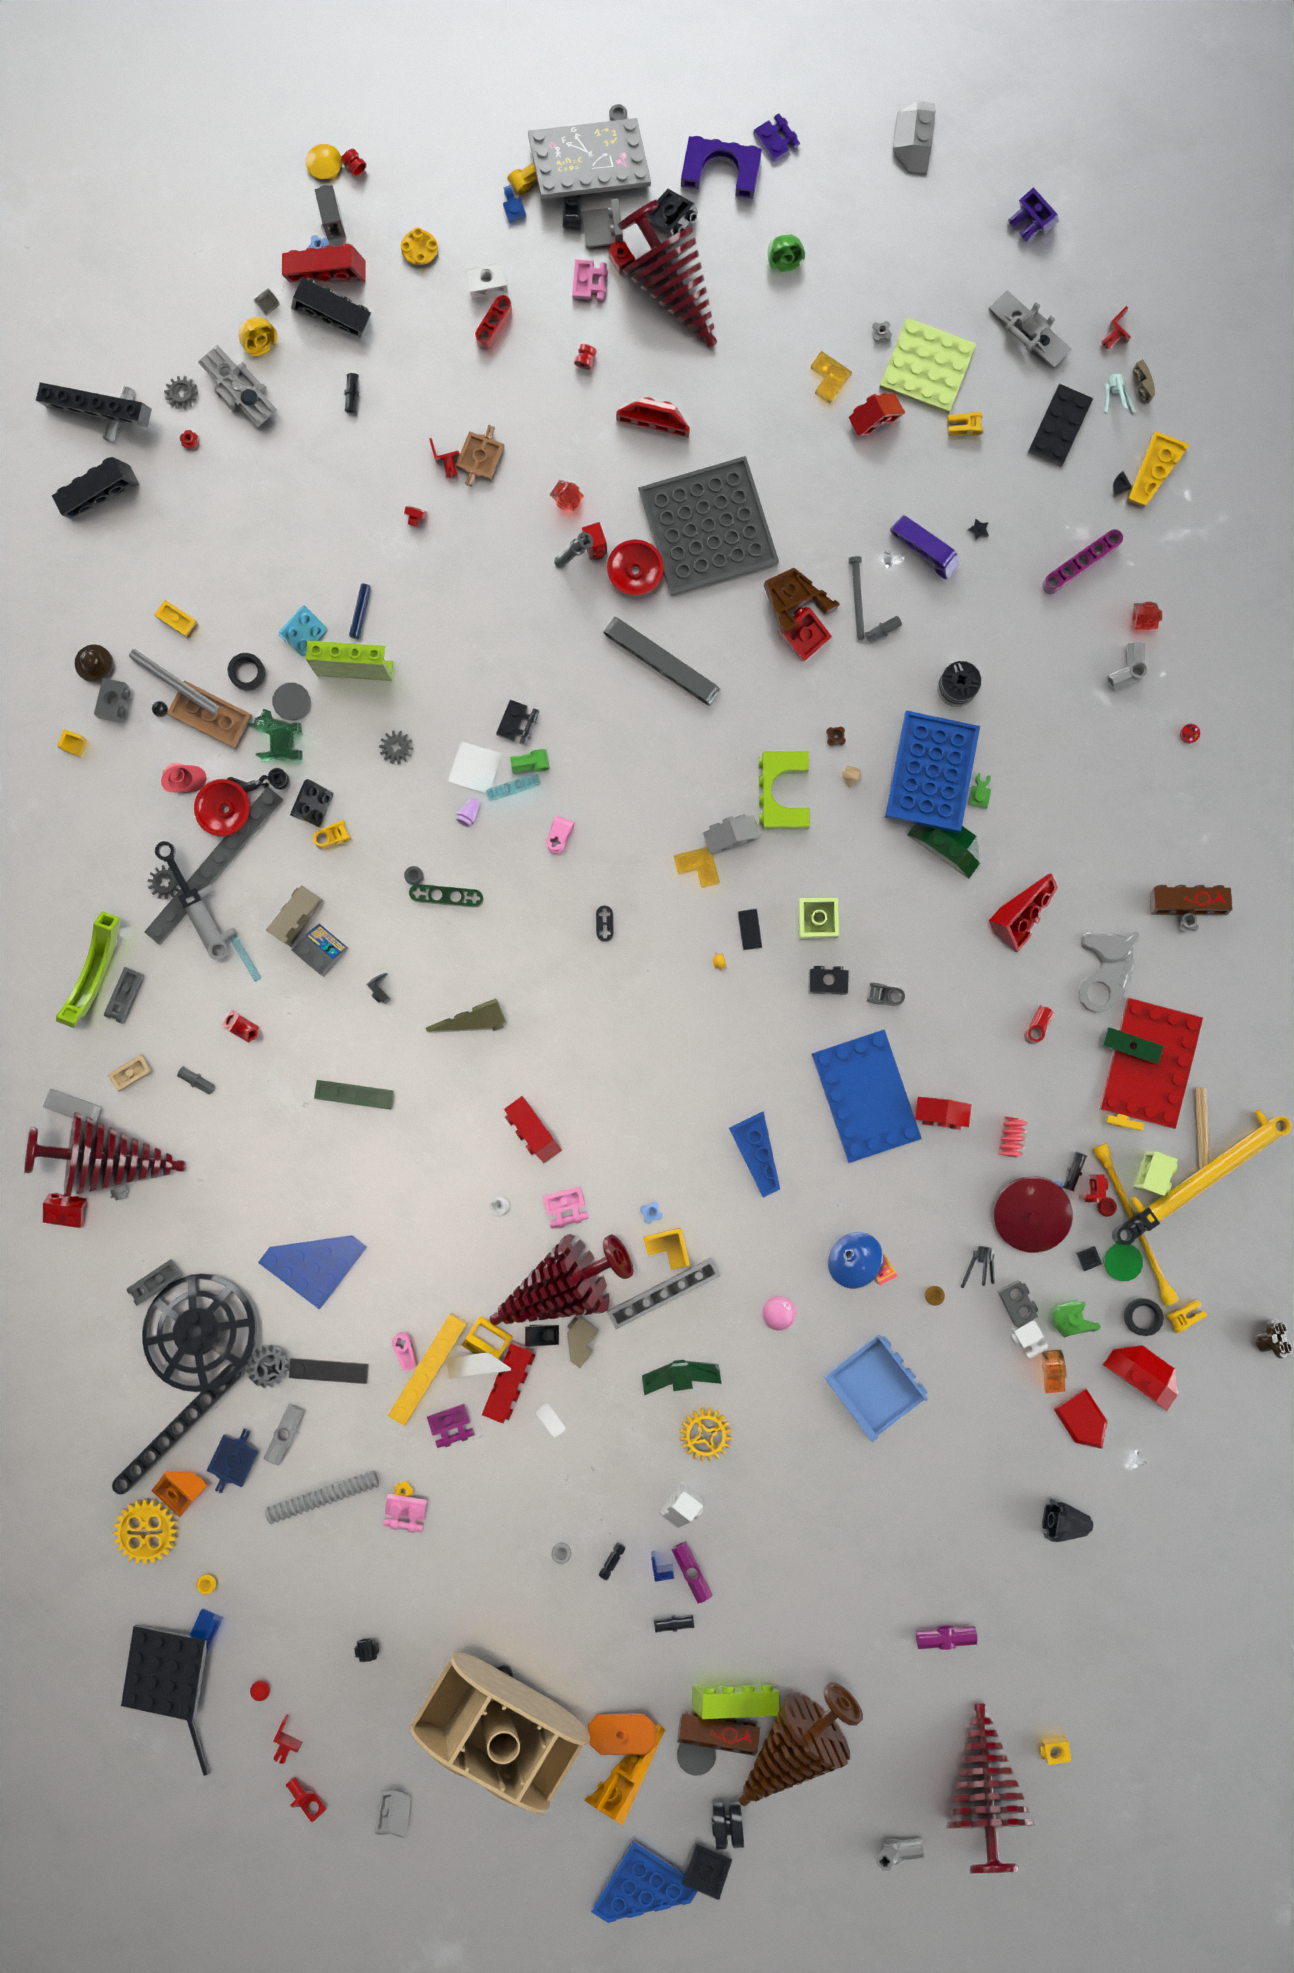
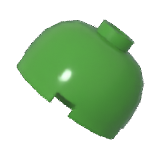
[767,234,805,272]

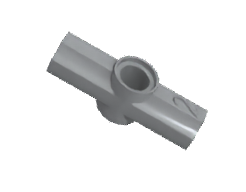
[263,1404,304,1465]

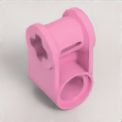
[547,815,575,854]

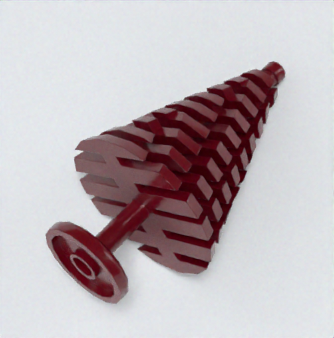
[617,200,717,348]
[24,1112,186,1197]
[490,1234,634,1326]
[946,1703,1035,1874]

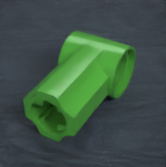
[510,749,550,774]

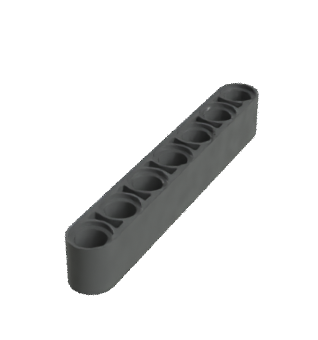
[603,616,721,706]

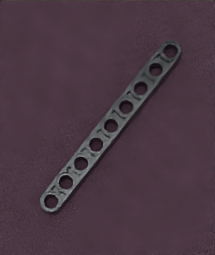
[112,1363,246,1495]

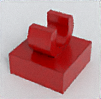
[404,506,427,526]

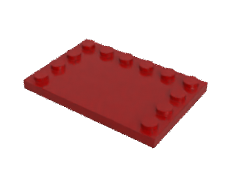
[1099,998,1203,1129]

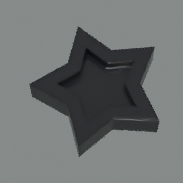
[967,519,989,541]

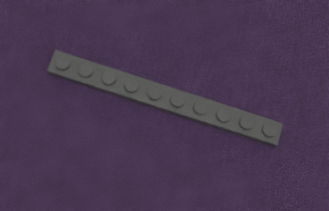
[144,786,283,945]

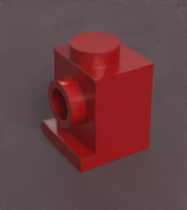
[608,241,635,275]

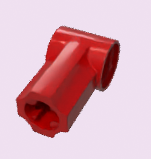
[1024,1005,1055,1044]

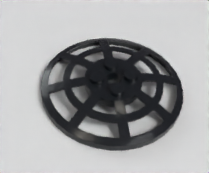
[142,1274,257,1392]

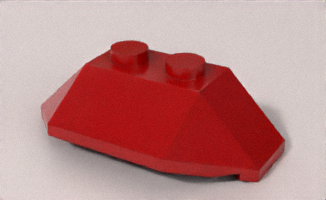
[616,397,690,438]
[1102,1345,1178,1411]

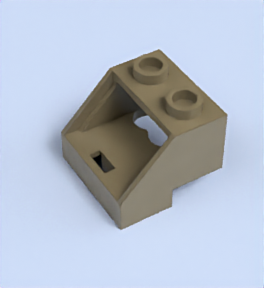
[567,1315,599,1368]

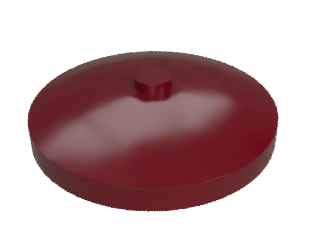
[994,1176,1073,1253]

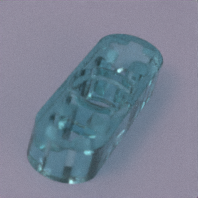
[486,774,541,801]

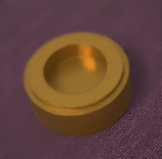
[925,1286,945,1306]

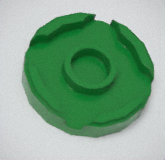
[1103,1244,1143,1281]

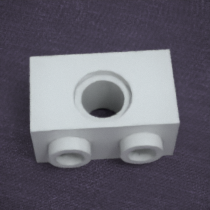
[466,263,508,300]

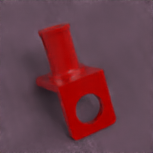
[1101,306,1131,350]
[429,438,460,478]
[221,1010,259,1043]
[273,1714,303,1764]
[285,1778,327,1822]

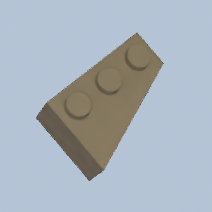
[266,885,323,947]

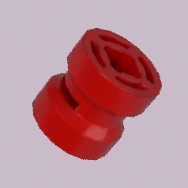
[341,148,367,176]
[574,344,597,370]

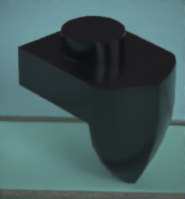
[366,973,391,1004]

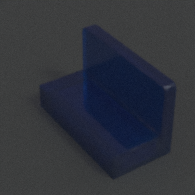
[651,1550,674,1582]
[189,1608,224,1655]

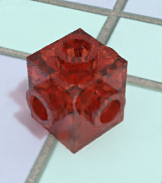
[549,479,584,511]
[1132,601,1162,630]

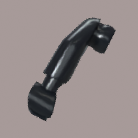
[227,775,269,793]

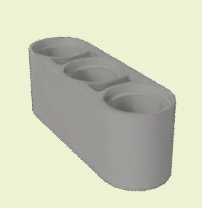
[43,1089,102,1125]

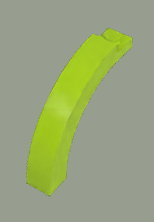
[56,911,120,1028]

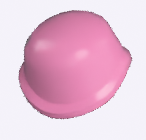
[762,1297,796,1331]

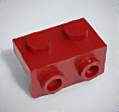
[1079,1174,1108,1203]
[43,1193,87,1228]

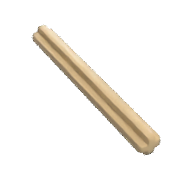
[1195,1088,1210,1170]

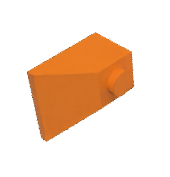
[151,1471,207,1517]

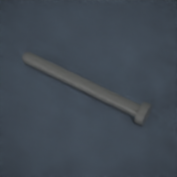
[848,556,865,640]

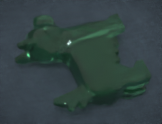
[247,709,303,761]

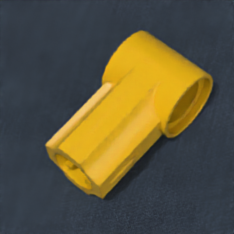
[507,163,537,195]

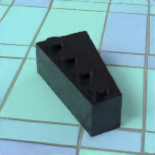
[291,277,371,338]

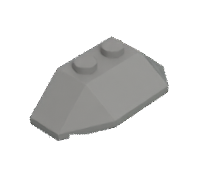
[893,101,936,175]

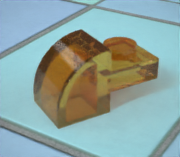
[1042,1350,1067,1393]

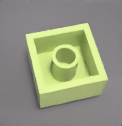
[798,898,839,939]
[1134,1151,1178,1196]

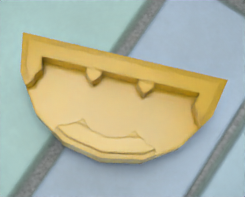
[1106,1114,1144,1131]

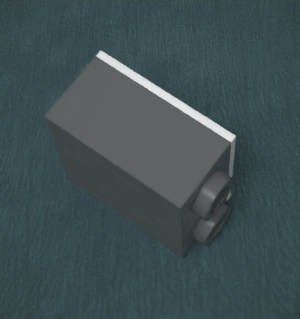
[313,185,346,241]

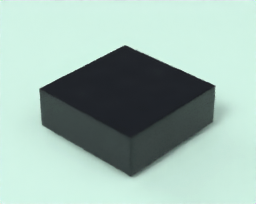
[1076,1246,1102,1271]

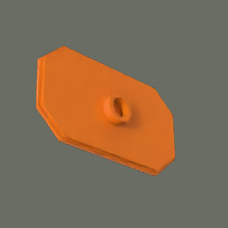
[588,1714,657,1755]

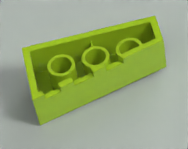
[692,1684,779,1719]

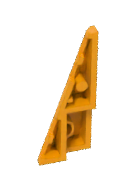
[584,1724,665,1825]

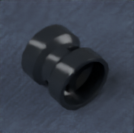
[268,768,290,790]

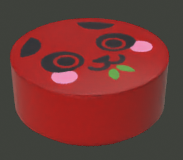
[1180,724,1200,744]

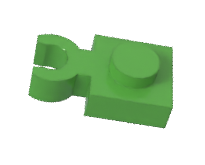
[968,773,991,809]

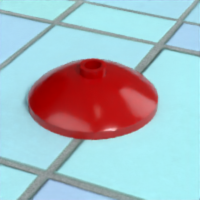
[607,539,664,596]
[194,779,250,837]

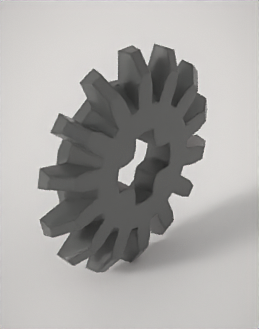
[164,376,198,409]
[379,730,413,764]
[147,865,179,899]

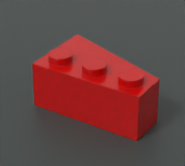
[504,1096,562,1164]

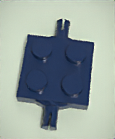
[206,1428,260,1493]

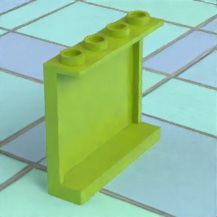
[306,640,393,681]

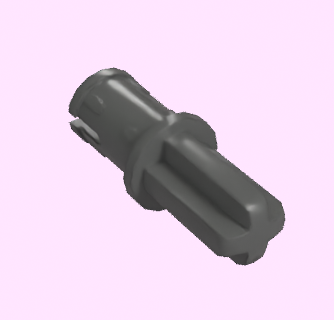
[865,616,902,643]
[177,1066,215,1094]

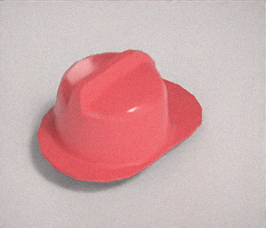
[161,762,207,792]

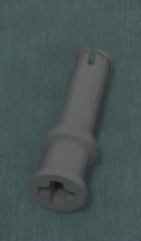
[554,532,593,568]

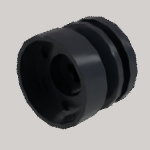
[937,661,981,707]

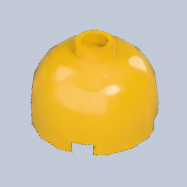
[238,316,278,356]

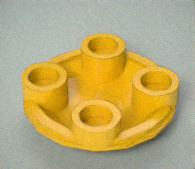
[306,144,342,180]
[400,227,438,265]

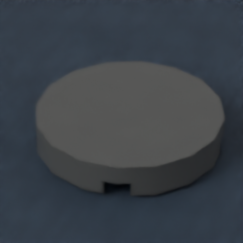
[272,683,311,721]
[677,1743,716,1776]

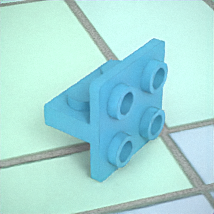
[279,605,327,656]

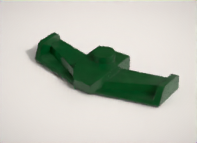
[642,1359,722,1395]

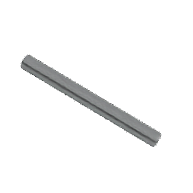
[129,649,219,715]

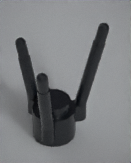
[961,1246,995,1288]

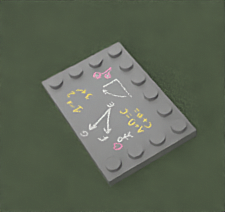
[528,118,651,199]

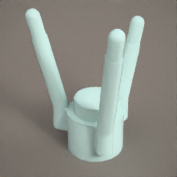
[1104,374,1135,414]

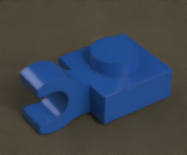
[503,185,526,223]

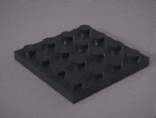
[121,1625,208,1722]

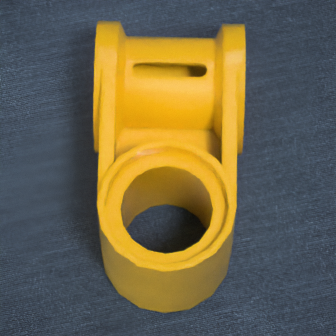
[313,820,352,850]

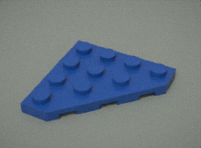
[258,1235,367,1309]
[591,1840,698,1923]

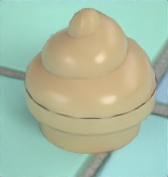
[842,766,861,787]

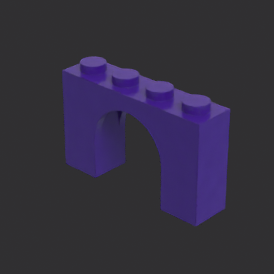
[681,136,762,199]

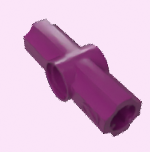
[671,1541,713,1604]
[916,1626,978,1650]

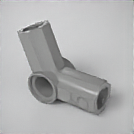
[1107,642,1148,691]
[876,1838,924,1871]

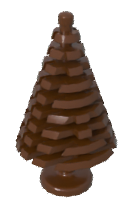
[738,1682,863,1806]

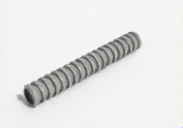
[265,1470,379,1524]

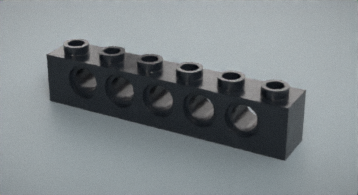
[36,382,152,427]

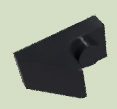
[525,1325,559,1347]

